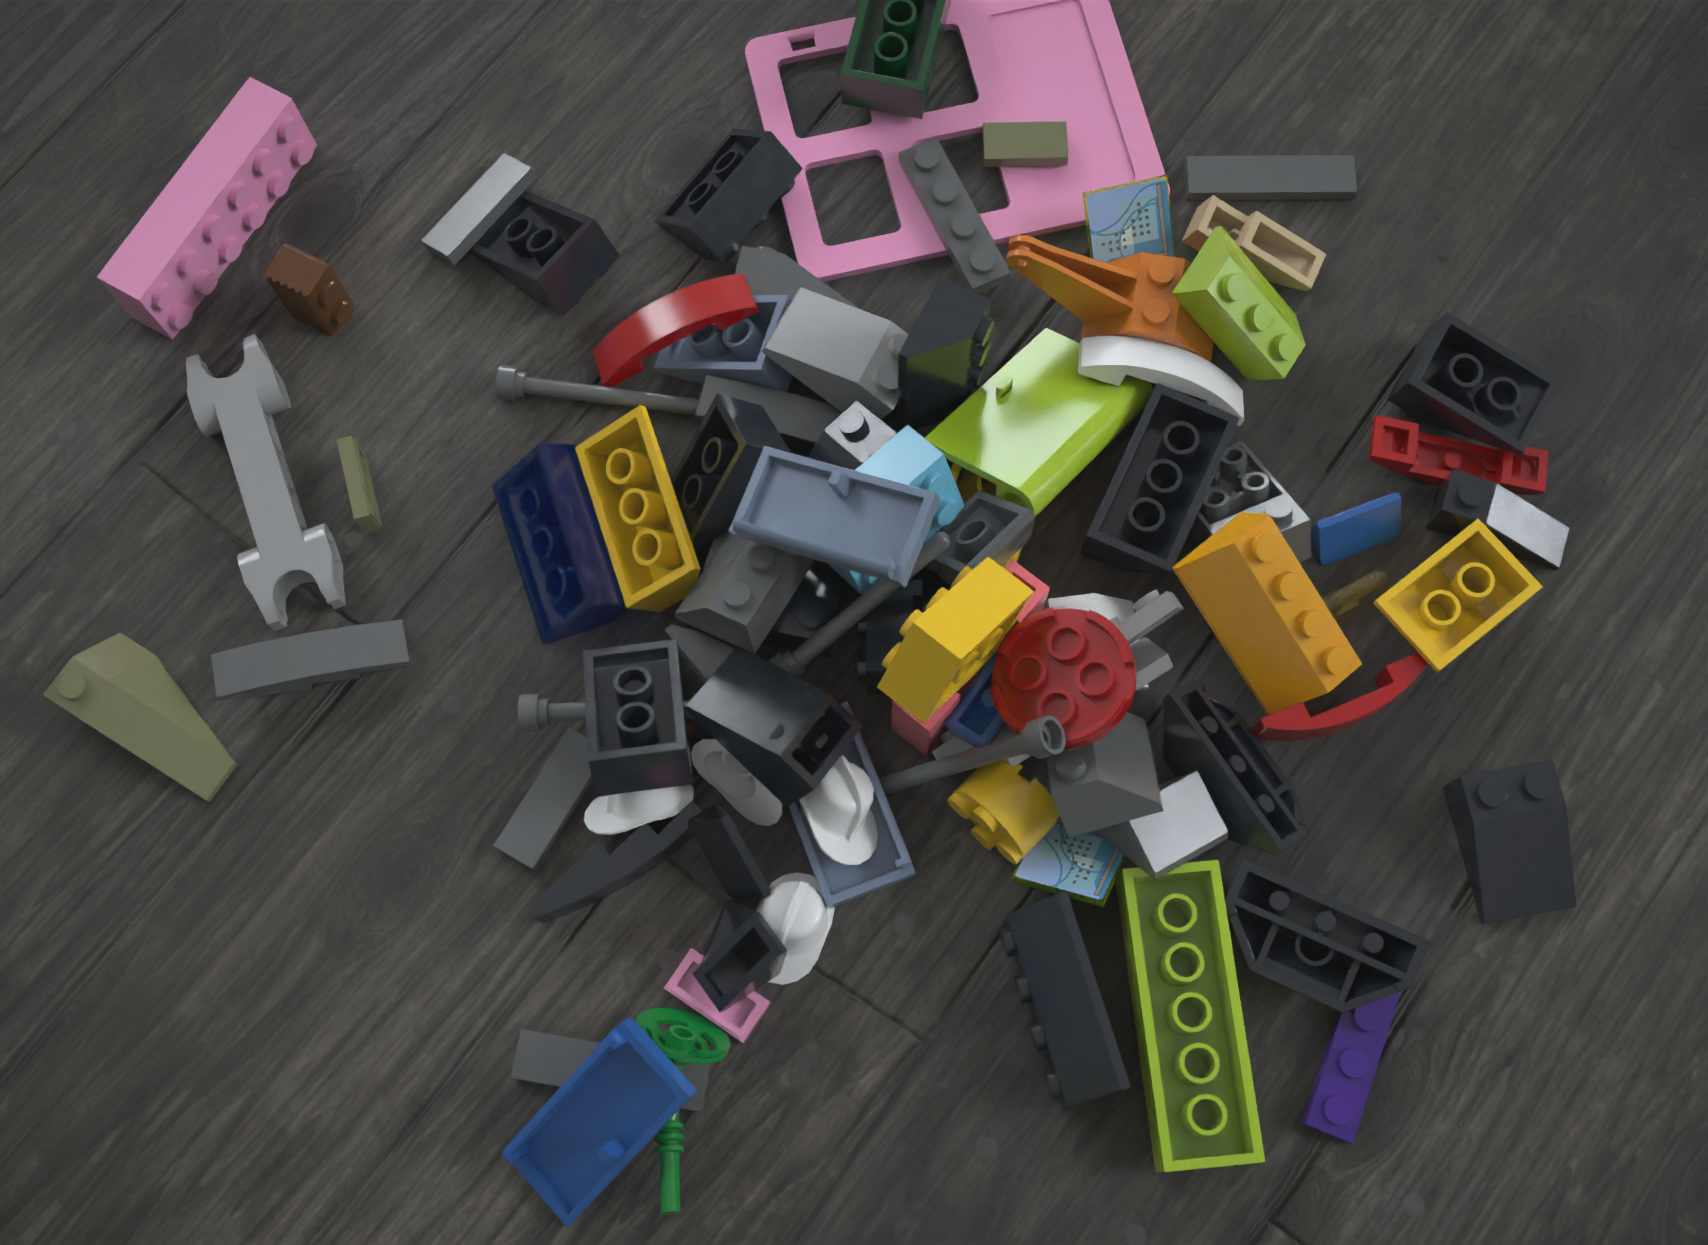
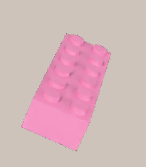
[97,77,317,340]

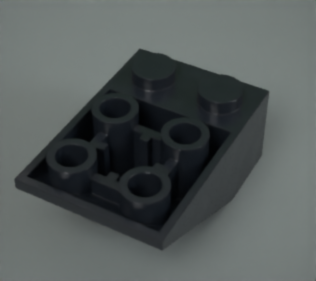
[683,646,863,807]

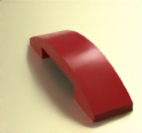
[593,274,759,387]
[1368,415,1548,495]
[1252,653,1428,741]

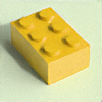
[877,557,1034,724]

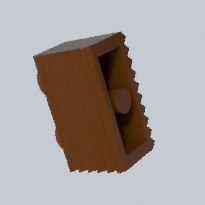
[264,244,354,336]

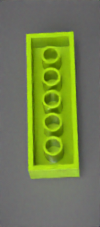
[1115,860,1265,1172]

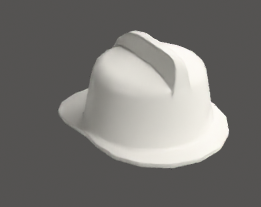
[691,739,783,826]
[799,756,878,865]
[584,784,694,835]
[756,872,835,985]

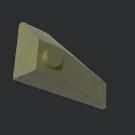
[43,633,237,802]

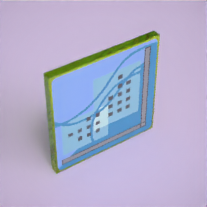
[1082,175,1175,263]
[1012,816,1126,907]

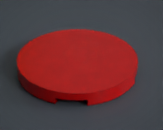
[990,607,1137,750]

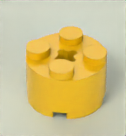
[947,760,1060,865]

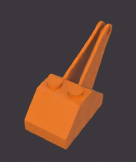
[1006,235,1214,362]

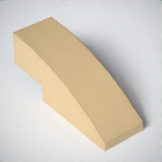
[1182,195,1326,292]

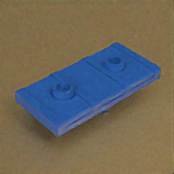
[503,1018,697,1227]

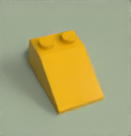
[1374,519,1543,673]

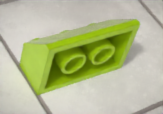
[1171,226,1306,381]

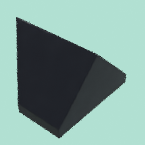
[692,899,788,1012]

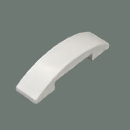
[1078,336,1244,426]

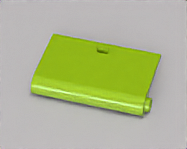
[925,328,1153,517]

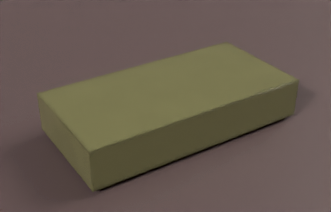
[982,121,1068,167]
[336,435,382,535]

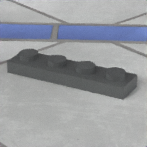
[899,137,1011,294]

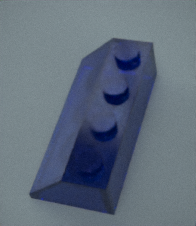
[492,443,629,644]

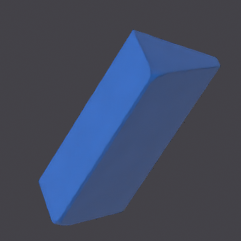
[1311,492,1402,566]
[945,652,1005,747]

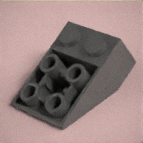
[1191,441,1311,563]

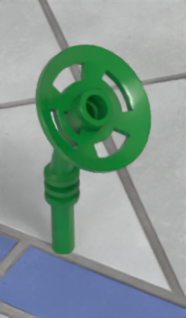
[635,1007,730,1215]

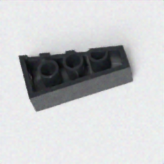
[857,569,923,695]

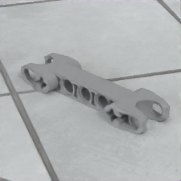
[186,334,346,631]

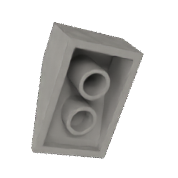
[761,287,909,420]

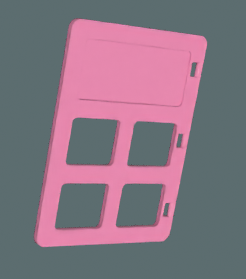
[745,0,1170,282]

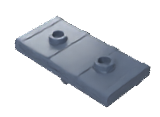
[728,446,940,588]
[789,701,916,909]

